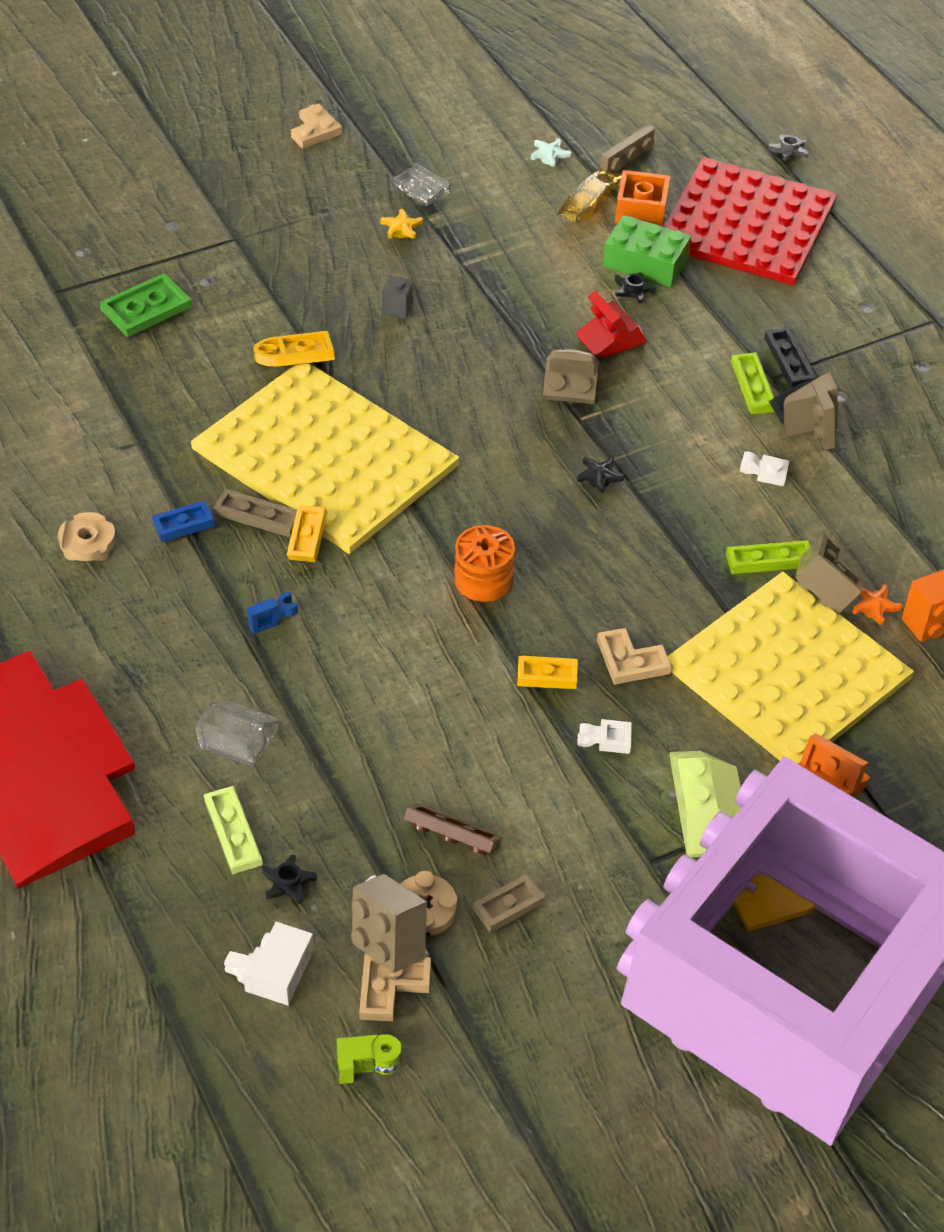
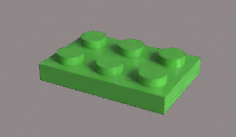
[100,273,192,337]

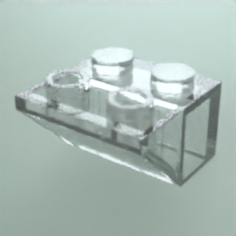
[196,700,282,768]

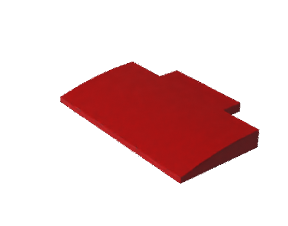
[0,650,135,889]

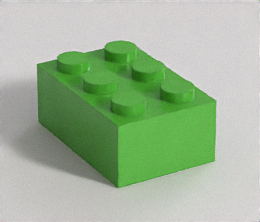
[603,215,691,287]

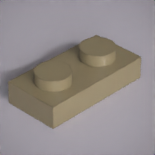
[473,874,545,933]

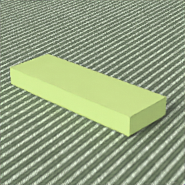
[204,785,263,875]

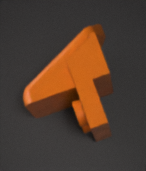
[798,733,870,798]

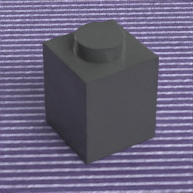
[382,275,413,319]

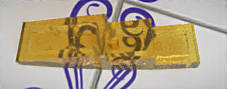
[557,169,621,223]

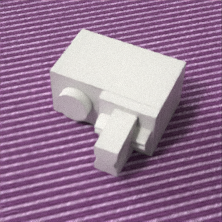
[224,922,314,1005]

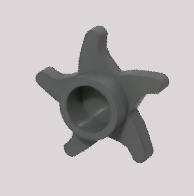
[768,135,808,161]

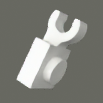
[740,452,789,487]
[577,719,631,754]

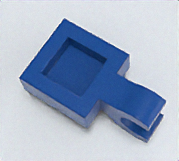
[247,592,298,634]

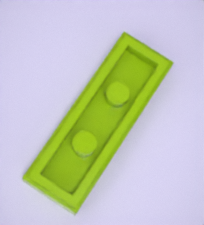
[731,352,774,415]
[726,540,811,574]

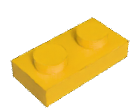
[287,505,328,562]
[517,656,578,689]

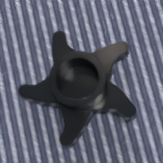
[614,272,656,304]
[577,456,624,493]
[262,855,317,904]

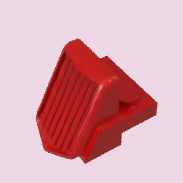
[576,291,647,358]

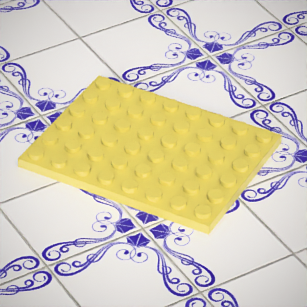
[191,363,460,555]

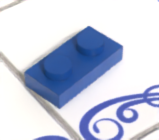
[152,500,215,543]

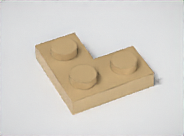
[291,103,342,149]
[597,628,671,685]
[359,954,431,1021]

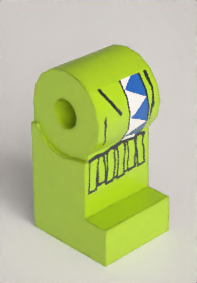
[337,1034,401,1084]

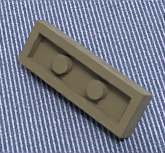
[600,125,655,178]
[213,489,297,538]

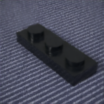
[764,327,817,389]

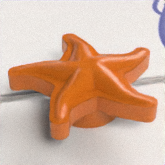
[852,584,902,625]

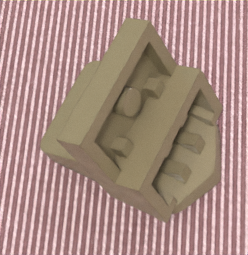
[543,349,599,404]
[784,372,838,450]

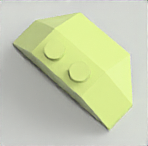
[669,751,742,858]

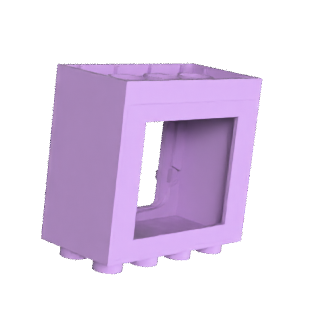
[617,756,944,1146]

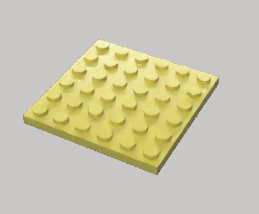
[667,572,914,764]

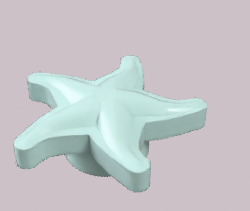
[531,138,571,167]

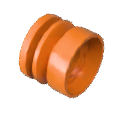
[454,525,515,602]

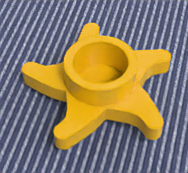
[380,209,423,239]

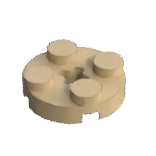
[58,512,116,561]
[401,871,457,936]

